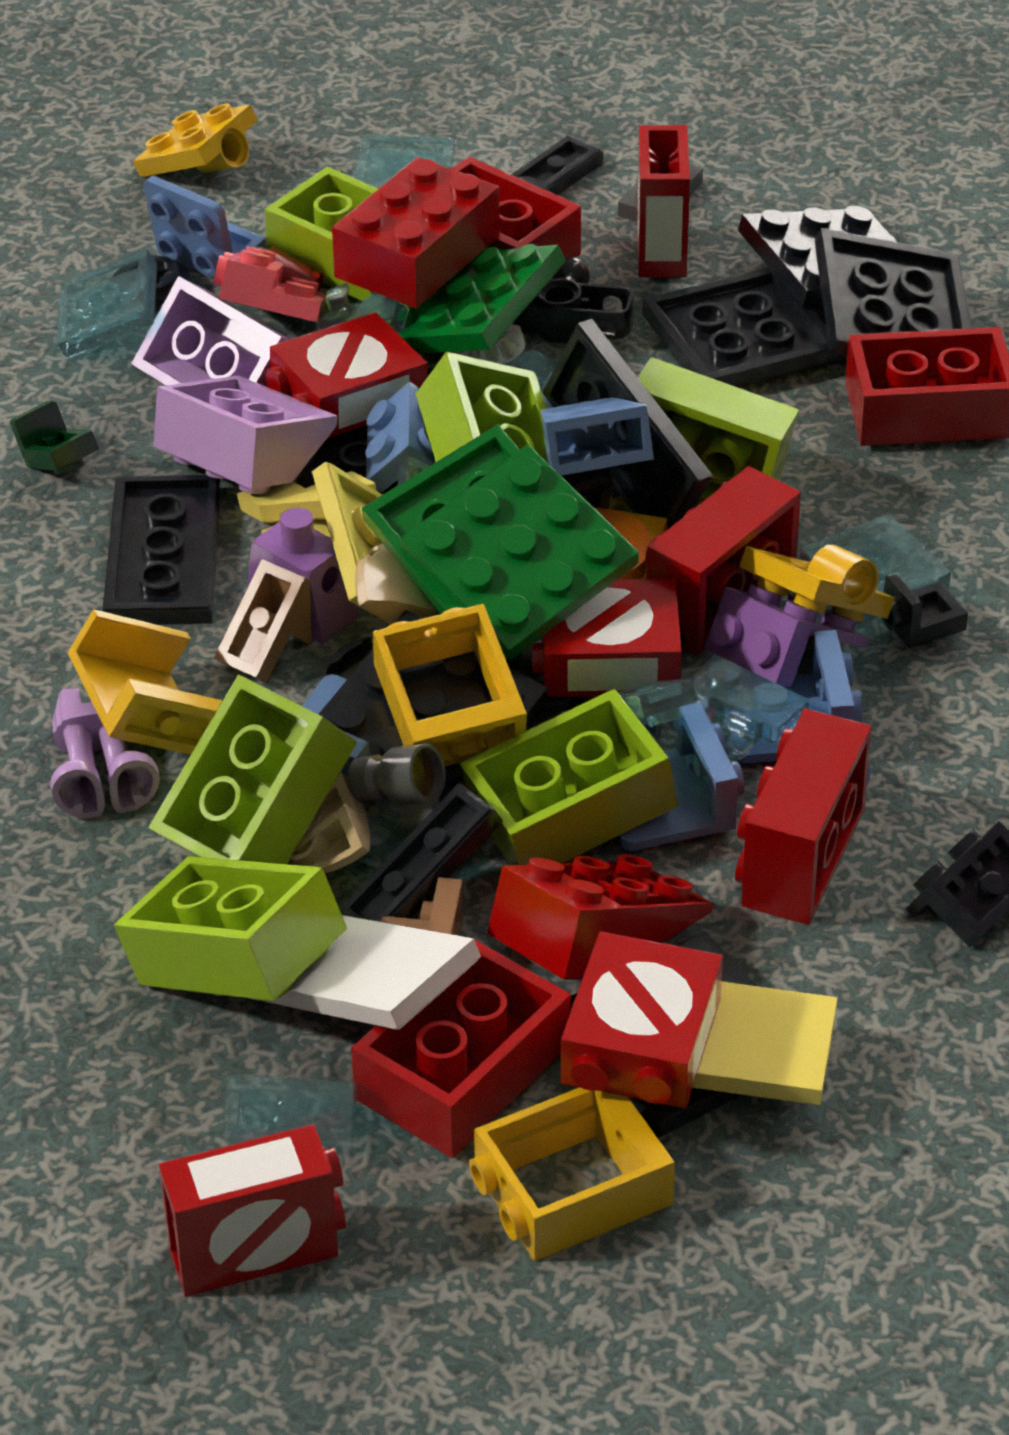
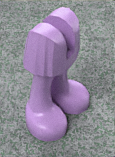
[50,687,159,819]

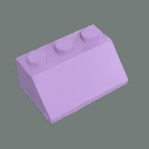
[131,276,291,387]
[153,375,337,494]

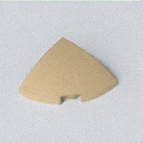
[355,544,440,624]
[287,772,371,873]

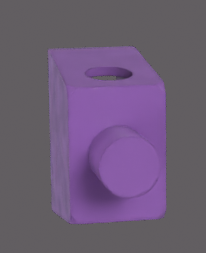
[247,508,359,645]

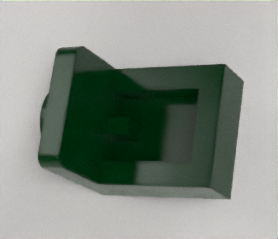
[10,401,99,475]

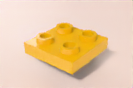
[132,103,258,177]
[739,545,895,622]

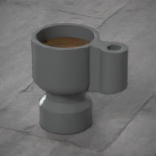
[348,743,446,832]

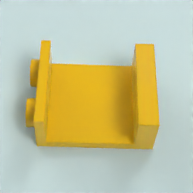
[68,609,223,755]

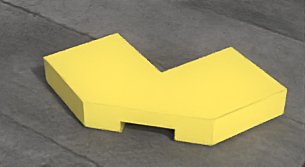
[237,471,377,524]

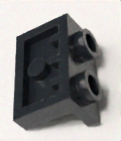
[906,821,1009,948]

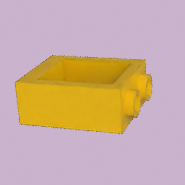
[373,604,527,766]
[469,1087,675,1262]

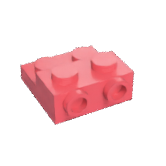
[213,246,328,322]

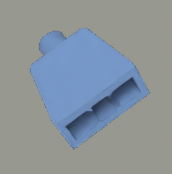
[541,398,654,475]

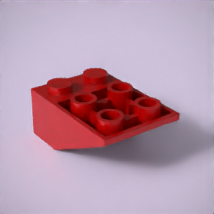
[487,854,714,980]

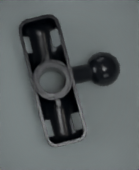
[512,256,634,343]

